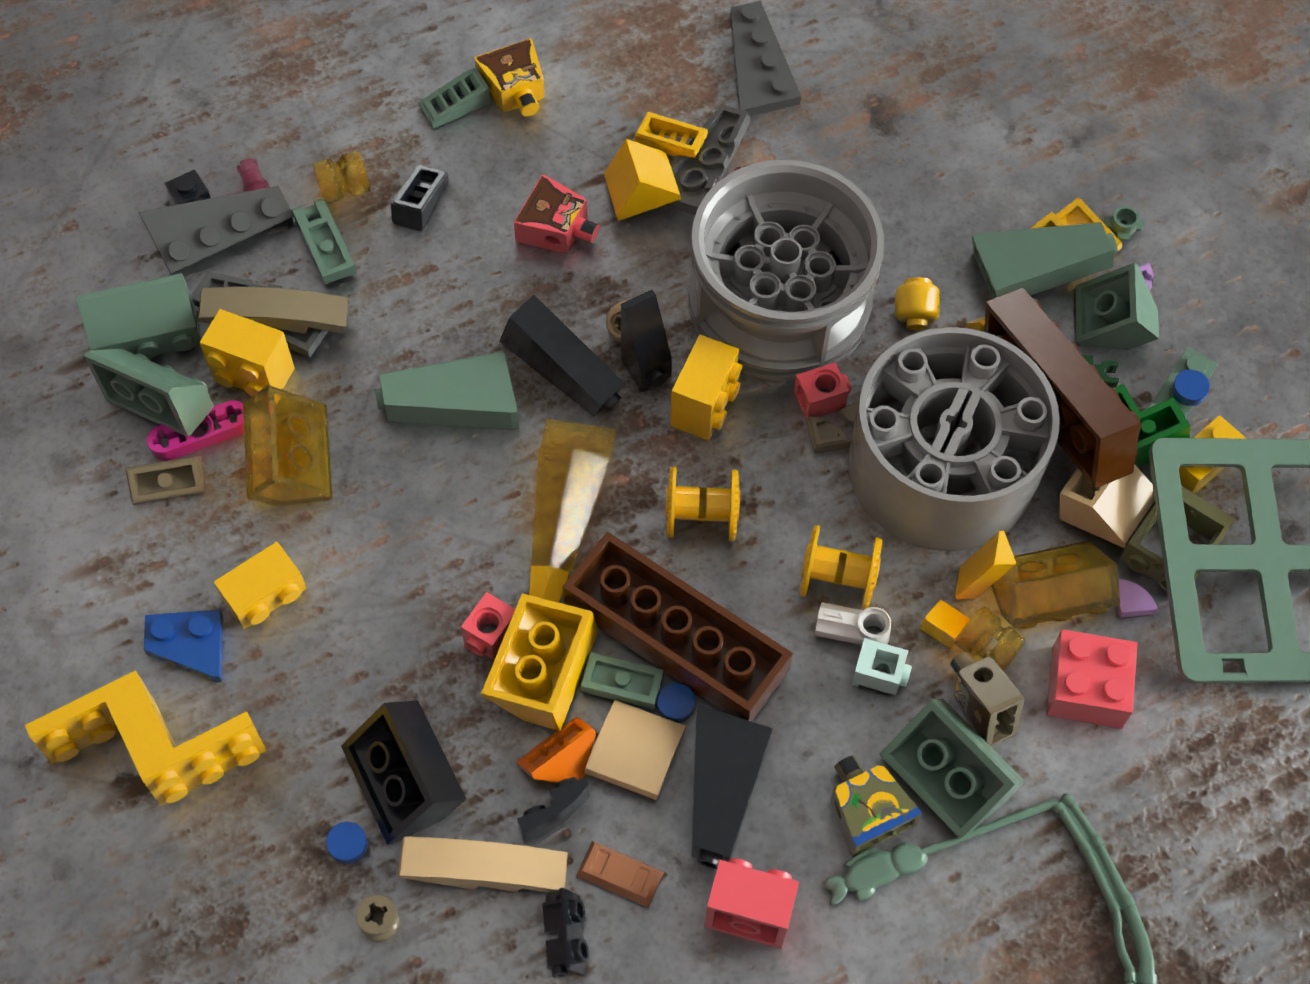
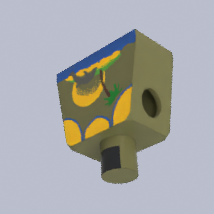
[831,755,922,857]

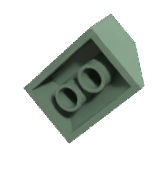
[76,273,202,359]
[83,349,214,437]
[879,699,1025,840]

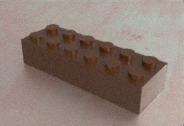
[985,288,1141,488]
[563,532,793,721]

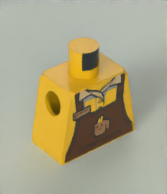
[474,38,545,117]

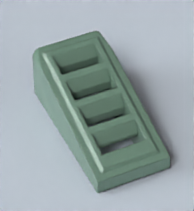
[418,67,491,129]

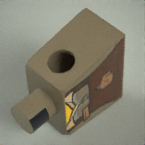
[950,652,1025,747]

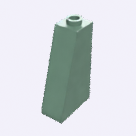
[972,222,1118,299]
[375,351,519,430]

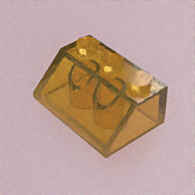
[243,385,332,506]
[991,540,1120,629]

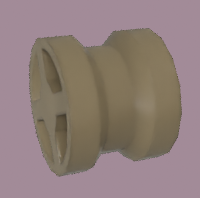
[356,894,400,942]

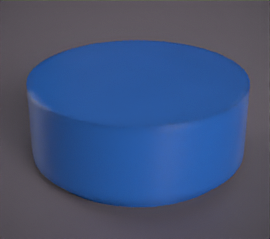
[1171,370,1210,406]
[657,683,695,723]
[326,822,368,864]

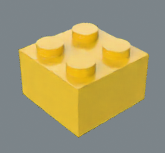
[199,309,295,402]
[670,334,742,441]

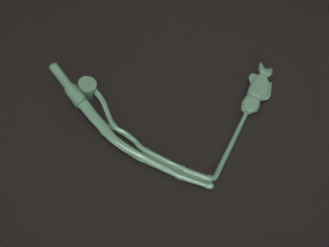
[822,793,1158,984]

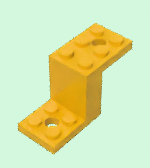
[25,670,267,805]

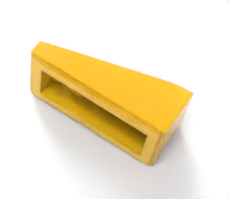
[635,112,708,158]

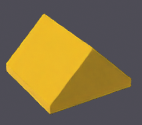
[604,139,681,221]

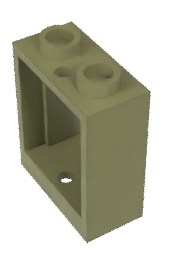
[1120,486,1236,591]

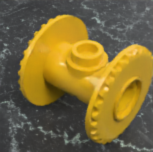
[665,466,740,542]
[800,525,882,610]

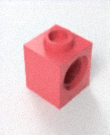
[794,362,851,420]
[461,592,515,660]

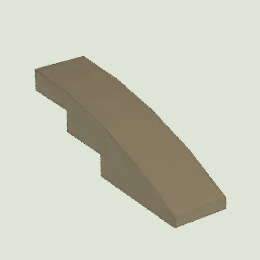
[198,287,348,334]

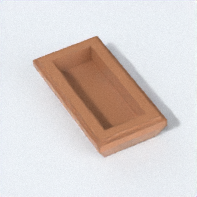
[576,840,664,908]

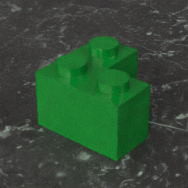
[1114,384,1190,468]

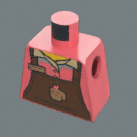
[514,174,600,253]

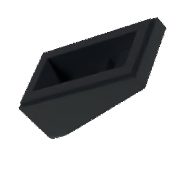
[391,165,448,231]

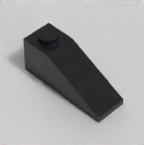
[621,290,672,391]

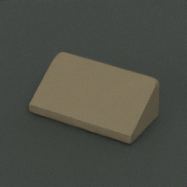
[125,455,205,504]

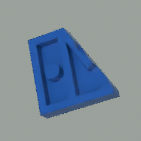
[144,610,223,682]

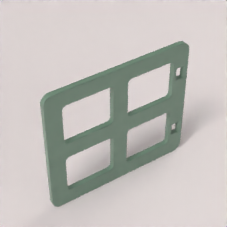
[1148,438,1310,683]

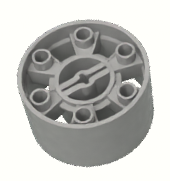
[848,327,1060,551]

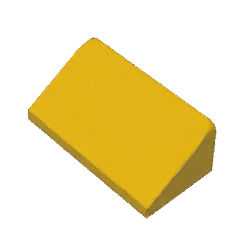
[955,531,1016,599]

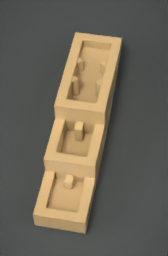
[398,836,568,894]

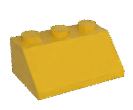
[481,593,599,731]

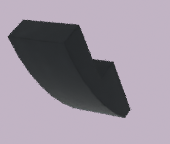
[517,777,590,844]

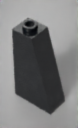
[499,295,625,417]
[691,705,773,869]

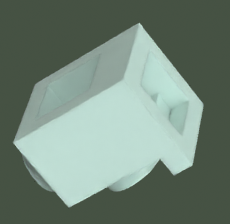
[851,638,912,695]

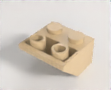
[1059,464,1155,548]

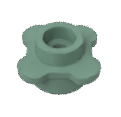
[1103,206,1144,241]

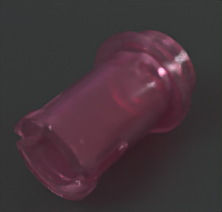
[237,158,270,192]

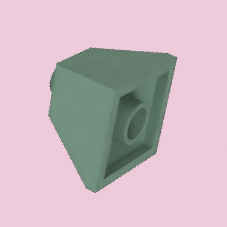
[1075,262,1159,350]

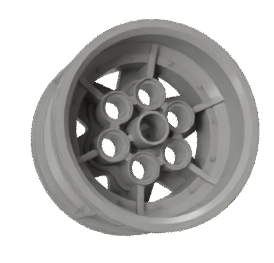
[688,159,885,381]

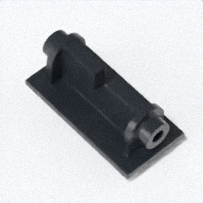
[542,888,589,978]

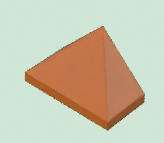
[516,716,596,782]

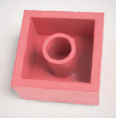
[1046,629,1138,729]
[704,858,799,949]

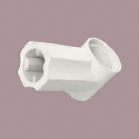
[815,602,891,648]

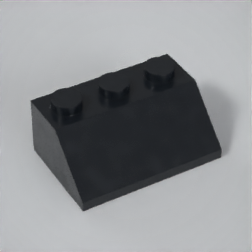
[341,700,466,845]

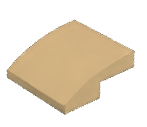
[584,700,686,800]

